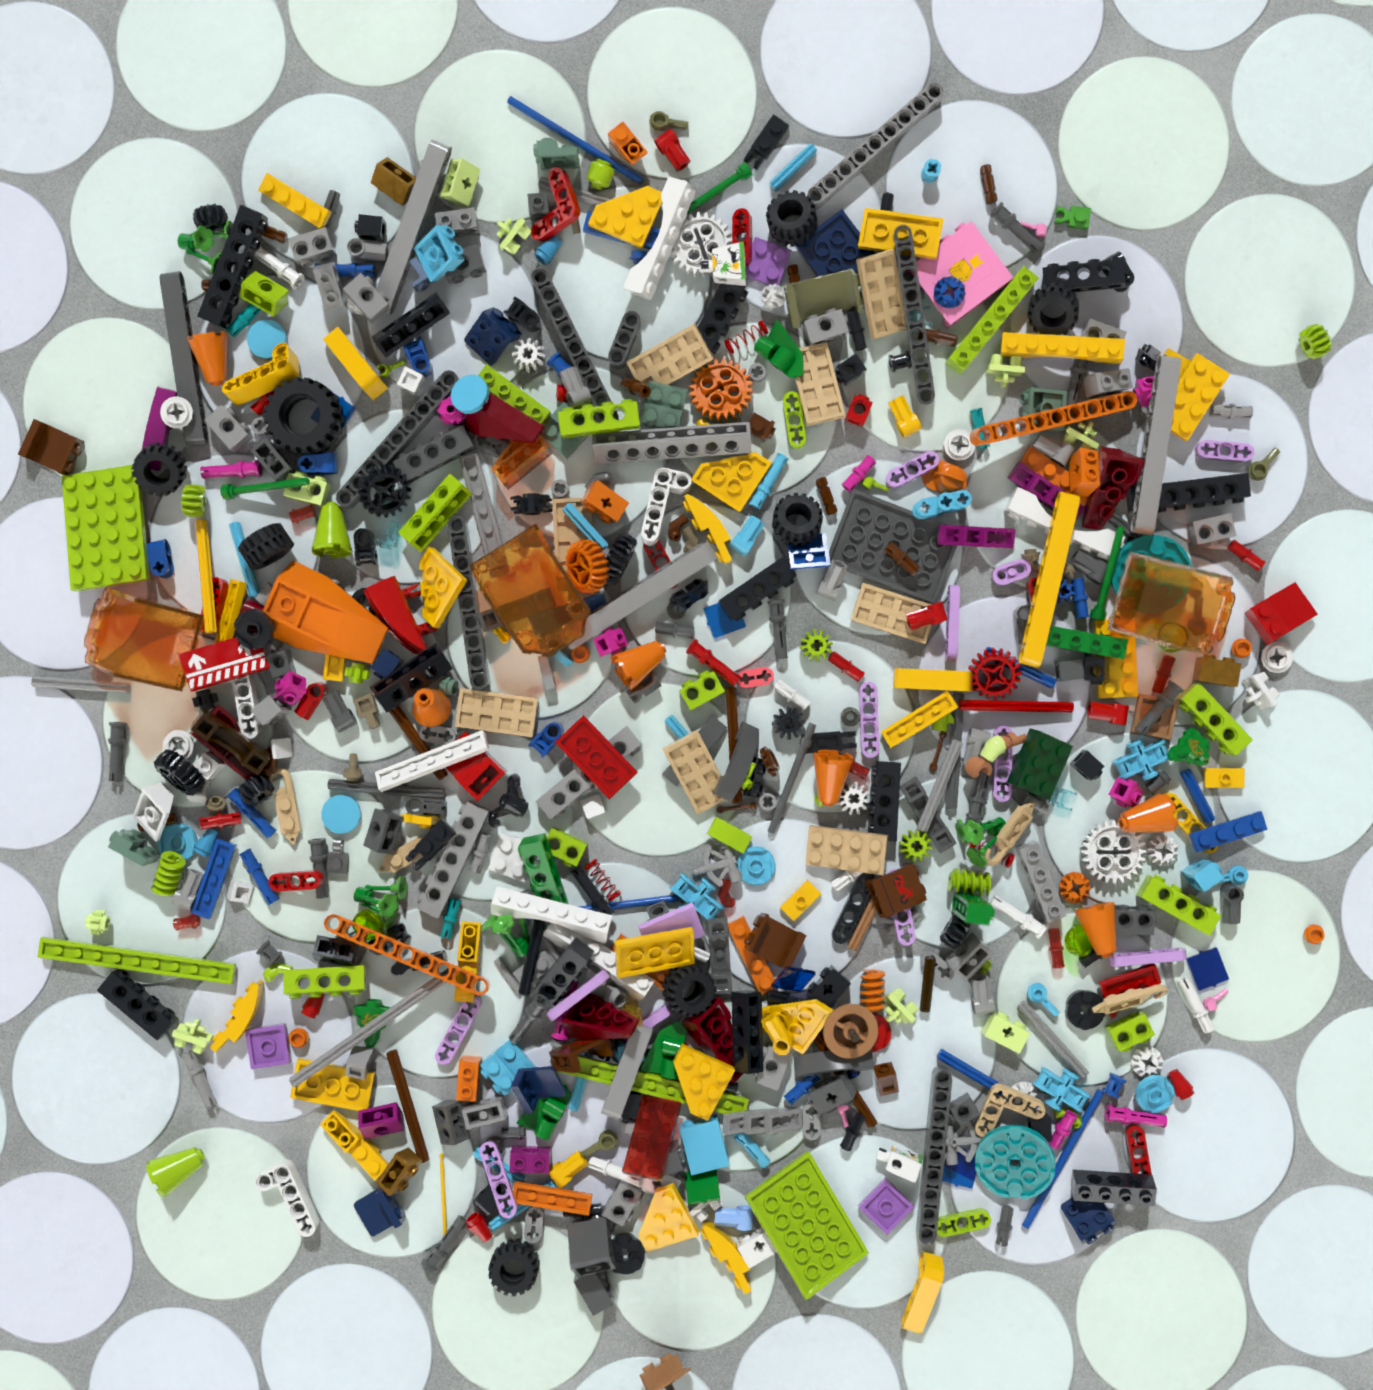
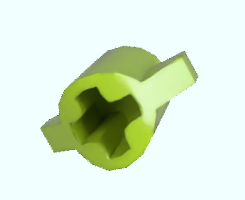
[932,713,955,731]

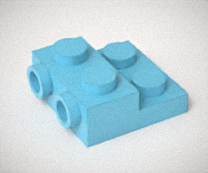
[414,225,464,282]
[480,1038,536,1096]

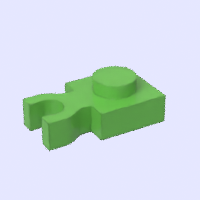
[1054,206,1091,230]

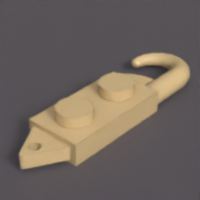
[269,768,302,845]
[984,800,1035,866]
[378,825,434,873]
[1092,984,1168,1015]

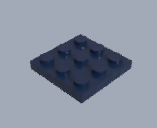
[795,209,876,277]

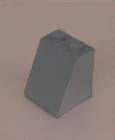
[567,1215,616,1277]

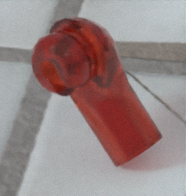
[718,878,736,908]

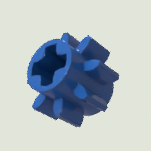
[1057,579,1075,604]

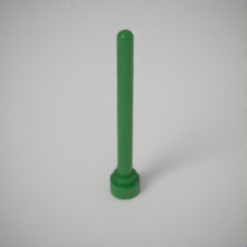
[687,162,753,214]
[220,477,310,500]
[1090,526,1125,620]

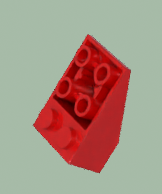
[446,731,508,801]

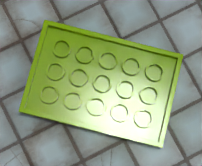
[61,465,150,592]
[744,1151,869,1300]

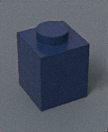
[371,649,404,679]

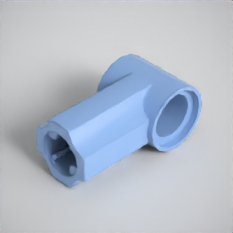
[714,1205,753,1231]

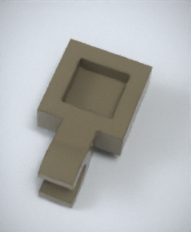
[353,693,380,729]

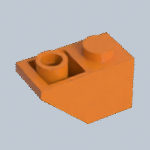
[608,121,648,166]

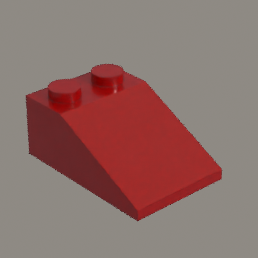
[1244,582,1318,645]

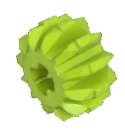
[1298,324,1332,359]
[181,484,207,518]
[799,629,833,662]
[899,829,933,862]

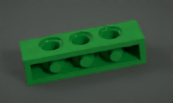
[1046,626,1128,659]
[518,833,569,904]
[951,891,995,926]

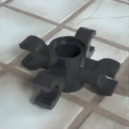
[510,493,553,515]

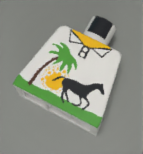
[701,242,746,286]
[876,1145,922,1183]

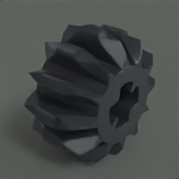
[193,204,228,233]
[772,706,805,740]
[238,773,275,806]
[940,914,970,949]

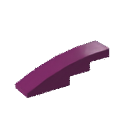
[142,386,177,471]
[1007,462,1085,522]
[938,525,1015,549]

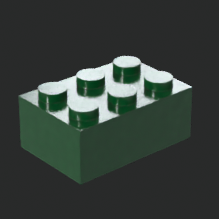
[1007,728,1073,800]

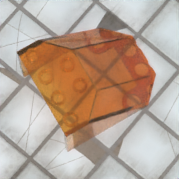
[469,524,591,657]
[1107,552,1236,654]
[84,587,204,692]

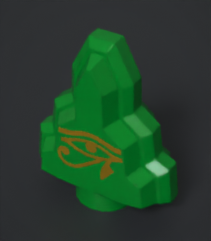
[1167,727,1210,766]
[354,999,391,1048]

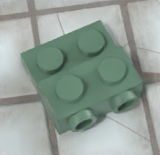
[533,138,580,170]
[640,380,688,428]
[1019,387,1067,432]
[540,402,589,459]
[108,829,160,866]

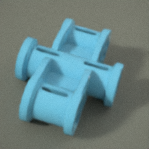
[912,490,972,519]
[1112,738,1169,781]
[669,873,726,919]
[1032,1066,1092,1113]

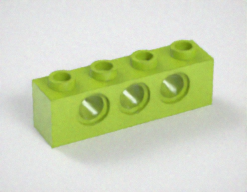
[478,364,552,425]
[558,399,641,439]
[398,473,473,553]
[1176,682,1253,756]
[1136,874,1222,936]
[283,965,366,999]

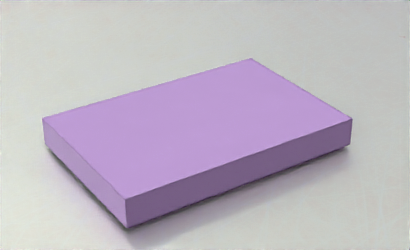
[638,902,705,940]

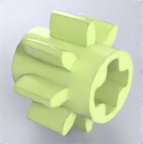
[85,910,110,935]

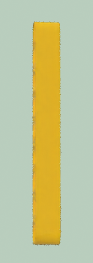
[1018,491,1080,668]

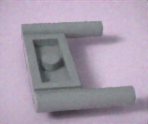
[494,930,561,993]

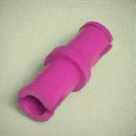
[841,455,876,492]
[1049,1110,1078,1149]

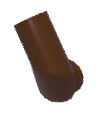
[668,514,689,542]
[262,747,278,776]

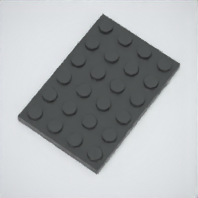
[829,489,957,604]

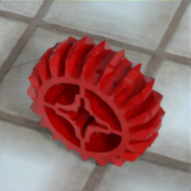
[968,647,1022,700]

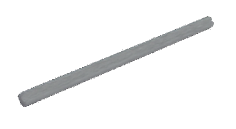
[289,968,449,1087]

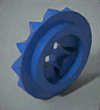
[934,276,966,308]

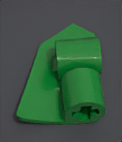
[754,320,804,379]
[640,1020,687,1079]
[516,1085,571,1140]

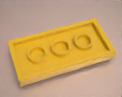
[858,208,944,260]
[1171,353,1230,442]
[1093,618,1138,698]
[614,927,695,978]
[290,1058,376,1111]

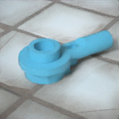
[1218,865,1248,885]
[1027,983,1060,1017]

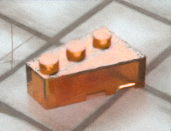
[491,436,553,490]

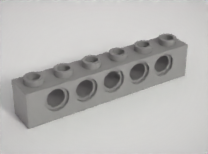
[535,726,642,820]
[417,801,491,919]

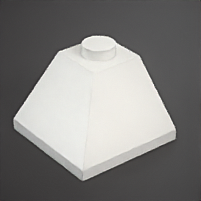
[133,782,174,842]

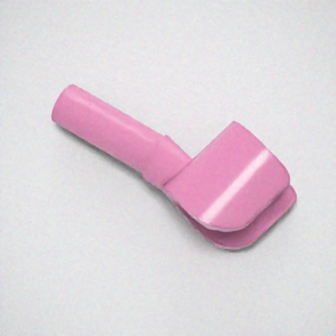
[1020,221,1047,238]
[1203,988,1228,1011]
[837,1104,850,1128]

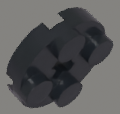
[234,609,276,649]
[1065,989,1106,1030]
[612,1233,645,1275]

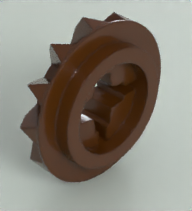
[760,746,780,777]

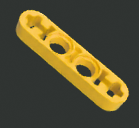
[1162,792,1218,854]

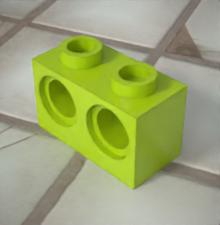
[679,670,725,711]
[547,827,588,867]
[1104,1010,1155,1052]

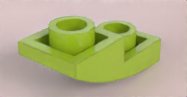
[707,817,752,854]

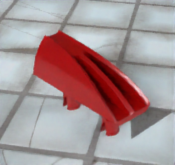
[364,576,437,654]

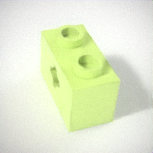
[439,158,480,207]
[981,1011,1030,1054]

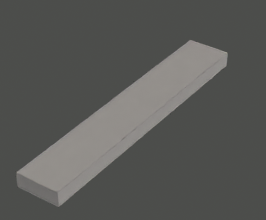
[459,452,509,571]

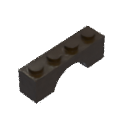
[190,708,270,775]

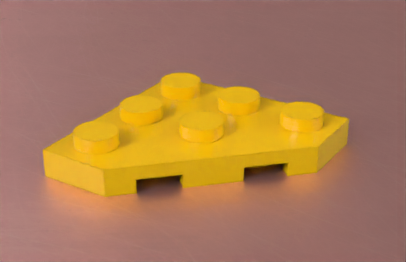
[588,186,663,249]
[691,452,772,513]
[419,546,467,628]
[762,999,833,1055]
[673,1044,735,1121]
[638,1183,700,1252]

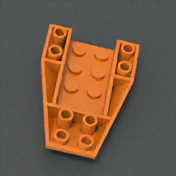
[263,560,389,664]

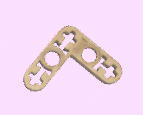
[975,1083,1046,1137]

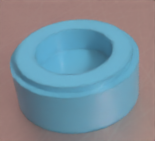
[555,648,574,667]

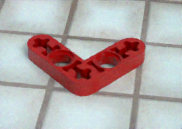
[531,167,580,242]

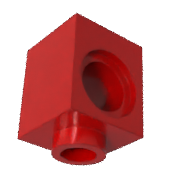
[844,394,873,427]

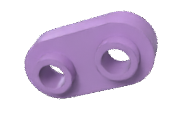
[991,559,1031,586]

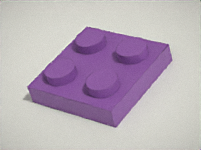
[745,237,792,286]
[245,1023,292,1069]
[858,1177,914,1235]

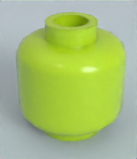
[586,159,615,190]

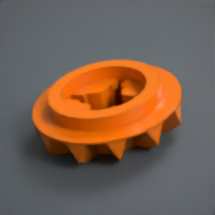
[1059,872,1091,904]

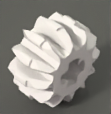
[512,338,546,373]
[837,782,870,815]

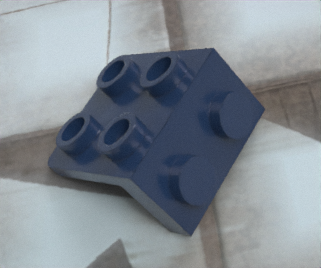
[464,307,522,365]
[511,1066,567,1114]
[354,1187,406,1236]
[1061,1197,1116,1245]

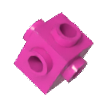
[1132,376,1154,407]
[437,396,466,426]
[593,627,628,657]
[275,671,306,706]
[1108,777,1144,808]

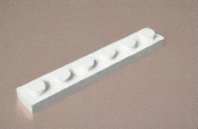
[375,730,489,792]

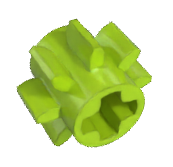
[344,662,370,684]

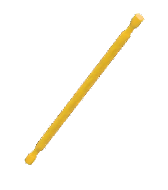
[439,1153,447,1236]

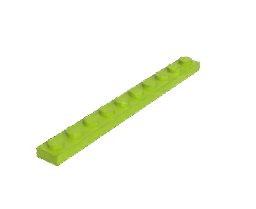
[37,937,236,984]
[557,1054,749,1114]

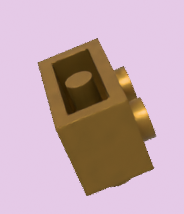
[370,157,416,206]
[1192,654,1242,687]
[376,1147,422,1196]

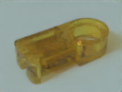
[621,1000,644,1025]

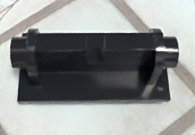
[1135,344,1166,372]
[669,579,708,614]
[742,757,766,797]
[368,923,411,955]

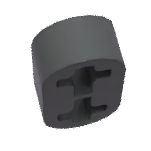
[474,435,510,459]

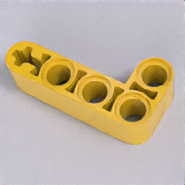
[323,326,388,401]
[222,343,300,406]
[893,668,973,692]
[901,1251,944,1334]

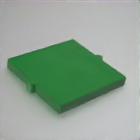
[684,1169,721,1205]

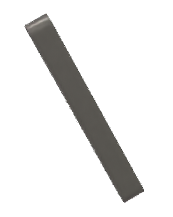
[894,225,935,405]
[531,268,619,422]
[159,271,209,447]
[336,370,459,509]
[448,516,490,690]
[916,1066,952,1245]

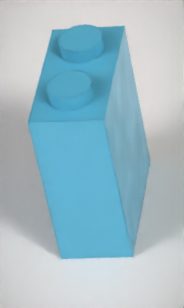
[680,1114,730,1175]

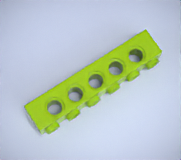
[945,266,1039,375]

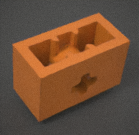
[1069,447,1100,497]
[580,480,629,524]
[456,1055,482,1102]

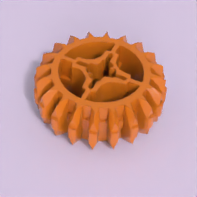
[565,539,609,593]

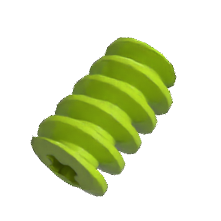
[151,851,186,896]
[948,868,991,897]

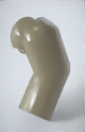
[682,526,699,553]

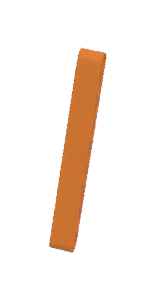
[969,391,1137,446]
[324,914,490,995]

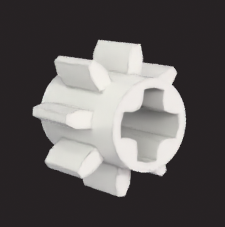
[761,284,785,310]

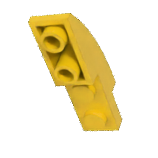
[683,494,732,565]
[454,921,482,1003]
[210,980,264,1053]
[320,1110,389,1181]
[700,1219,752,1294]

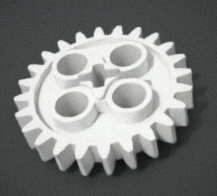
[671,212,733,277]
[1080,819,1146,884]

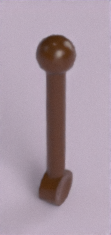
[929,731,947,771]
[716,802,757,814]

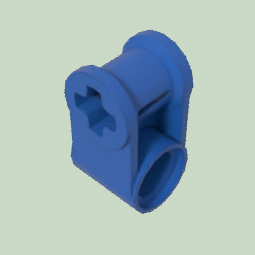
[403,336,433,377]
[298,453,338,475]
[147,539,174,578]
[528,722,564,758]

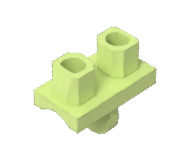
[496,217,531,255]
[985,354,1025,388]
[1062,421,1100,450]
[883,988,919,1024]
[172,1019,214,1054]

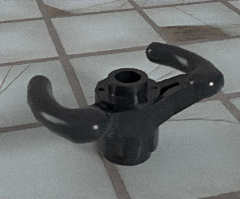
[488,773,529,828]

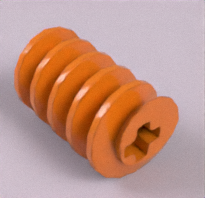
[860,969,885,1012]

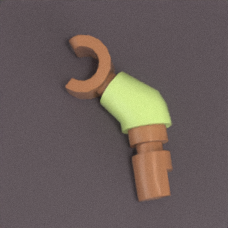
[965,732,1027,778]

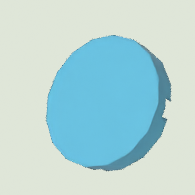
[247,319,288,360]
[450,375,490,414]
[321,794,362,834]
[157,823,198,860]
[736,846,776,886]
[1134,1075,1175,1113]

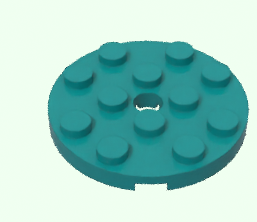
[1111,534,1192,614]
[975,1125,1056,1200]

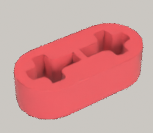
[738,667,774,688]

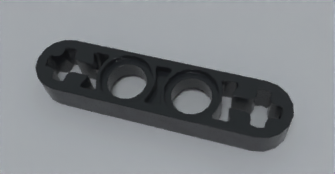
[831,873,874,944]

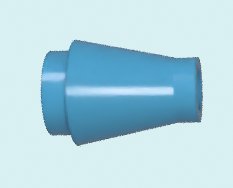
[534,235,562,265]
[194,828,219,858]

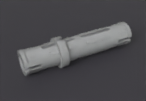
[182,1050,218,1109]

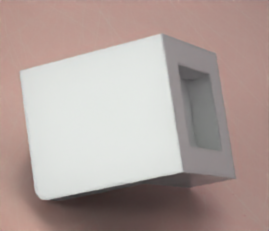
[397,367,426,394]

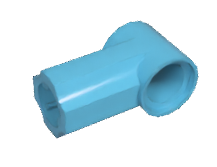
[729,515,765,557]

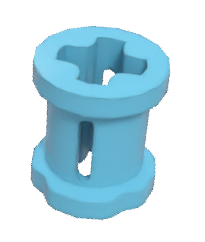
[921,159,941,183]

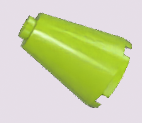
[311,502,352,558]
[146,1147,206,1198]

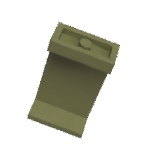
[783,269,864,329]

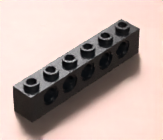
[197,204,268,329]
[1126,473,1251,513]

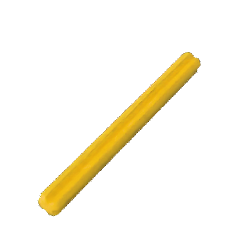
[195,519,217,634]

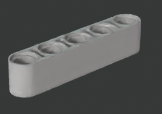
[601,1023,653,1120]

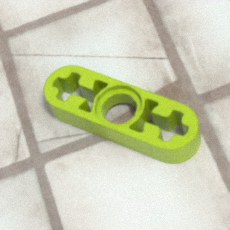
[783,391,806,449]
[937,1208,991,1237]

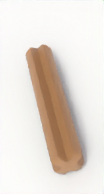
[847,898,876,951]

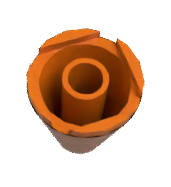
[187,331,228,386]
[610,641,667,690]
[412,689,451,727]
[813,750,853,806]
[1118,793,1178,832]
[1075,902,1117,958]

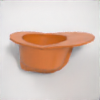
[921,460,968,493]

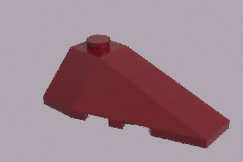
[465,393,545,444]
[1082,446,1145,530]
[189,704,264,780]
[562,993,640,1040]
[682,997,744,1083]

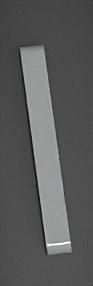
[807,82,944,210]
[376,139,452,314]
[1130,356,1181,535]
[559,540,718,650]

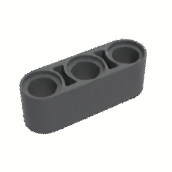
[608,311,641,369]

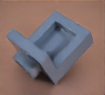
[410,257,431,292]

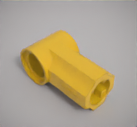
[888,395,922,438]
[761,1013,794,1055]
[548,1149,588,1188]

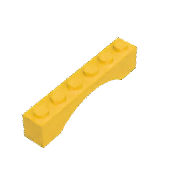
[1001,332,1125,365]

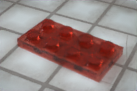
[622,1095,682,1182]

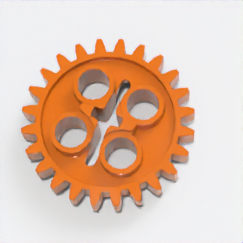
[689,358,753,421]

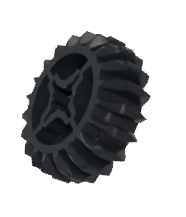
[357,464,412,518]
[606,532,637,585]
[154,749,205,796]

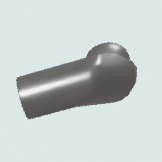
[585,472,614,489]

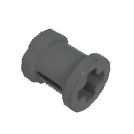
[256,940,283,966]

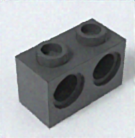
[1115,904,1155,935]
[432,1099,470,1145]

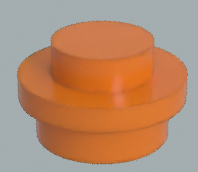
[1231,638,1252,658]
[570,644,590,663]
[1304,924,1325,944]
[289,1028,309,1048]

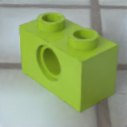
[240,271,289,317]

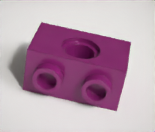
[358,1102,404,1139]
[509,1146,552,1174]

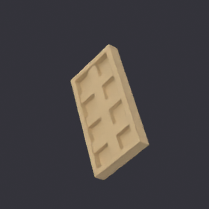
[856,249,907,339]
[626,323,714,386]
[795,342,846,426]
[552,498,593,578]
[850,583,932,644]
[455,688,538,737]
[662,730,725,815]
[805,825,888,875]

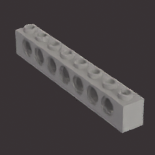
[592,422,751,465]

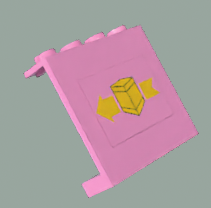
[905,221,1014,329]

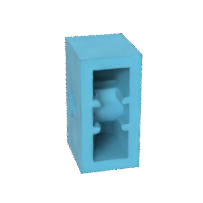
[1180,858,1224,892]

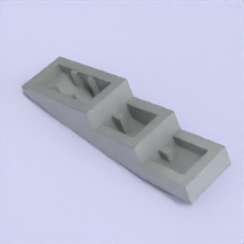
[723,1108,802,1136]

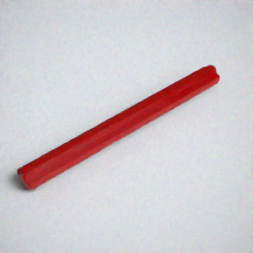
[958,700,1074,713]

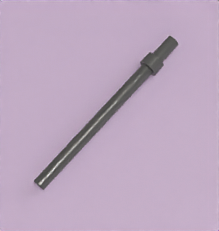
[768,722,816,834]

